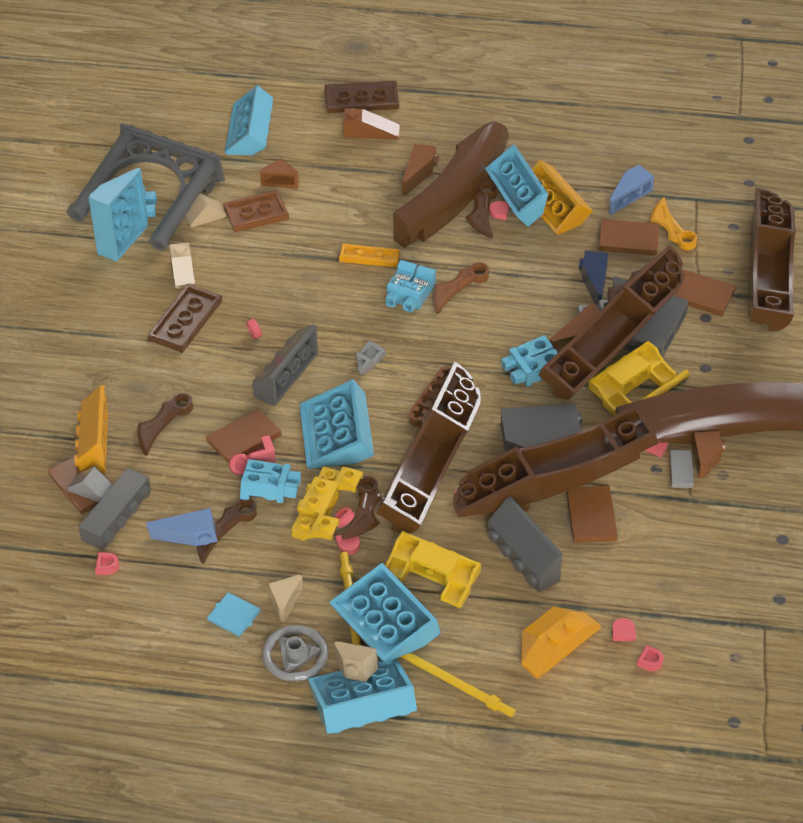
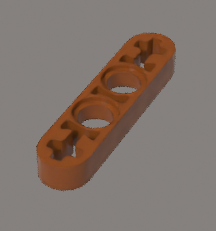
[409,366,451,427]

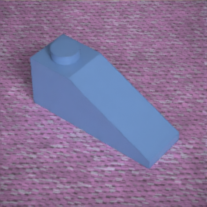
[609,165,654,215]
[146,508,217,546]

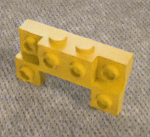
[588,341,676,415]
[291,466,363,541]
[385,531,481,609]

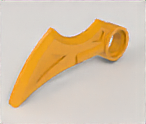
[650,197,697,251]

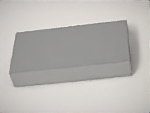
[670,450,694,488]

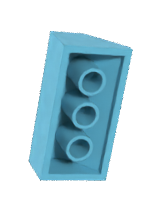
[225,85,273,155]
[485,144,548,227]

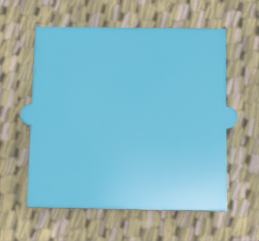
[207,592,261,637]

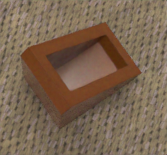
[260,158,299,188]

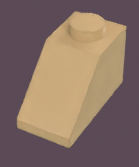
[170,242,195,288]
[334,641,378,682]

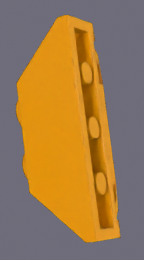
[521,606,601,680]

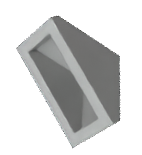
[67,467,113,502]

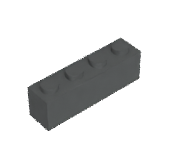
[79,468,151,550]

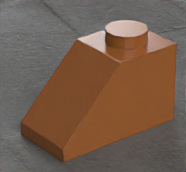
[692,431,725,478]

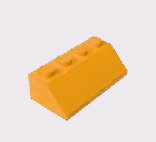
[532,159,593,235]
[74,385,108,474]

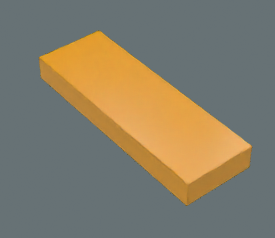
[339,244,400,268]

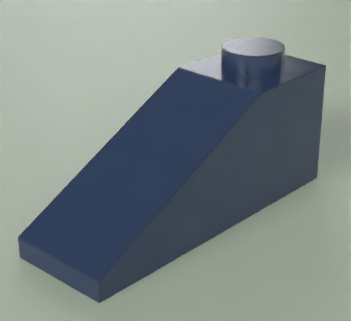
[579,251,609,305]

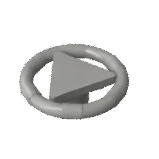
[262,625,329,682]

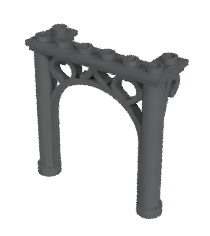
[67,123,225,251]

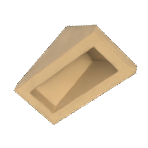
[185,194,226,228]
[269,575,303,622]

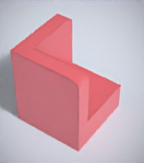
[247,435,276,463]

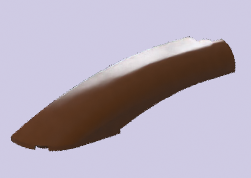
[393,121,509,248]
[748,187,796,332]
[538,245,685,400]
[376,362,481,533]
[615,382,803,444]
[453,405,658,517]

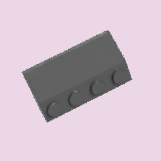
[252,325,318,406]
[487,496,562,592]

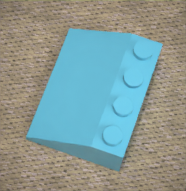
[89,168,148,261]
[300,379,374,469]
[329,563,441,663]
[308,658,417,734]

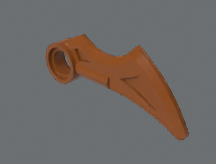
[433,262,489,314]

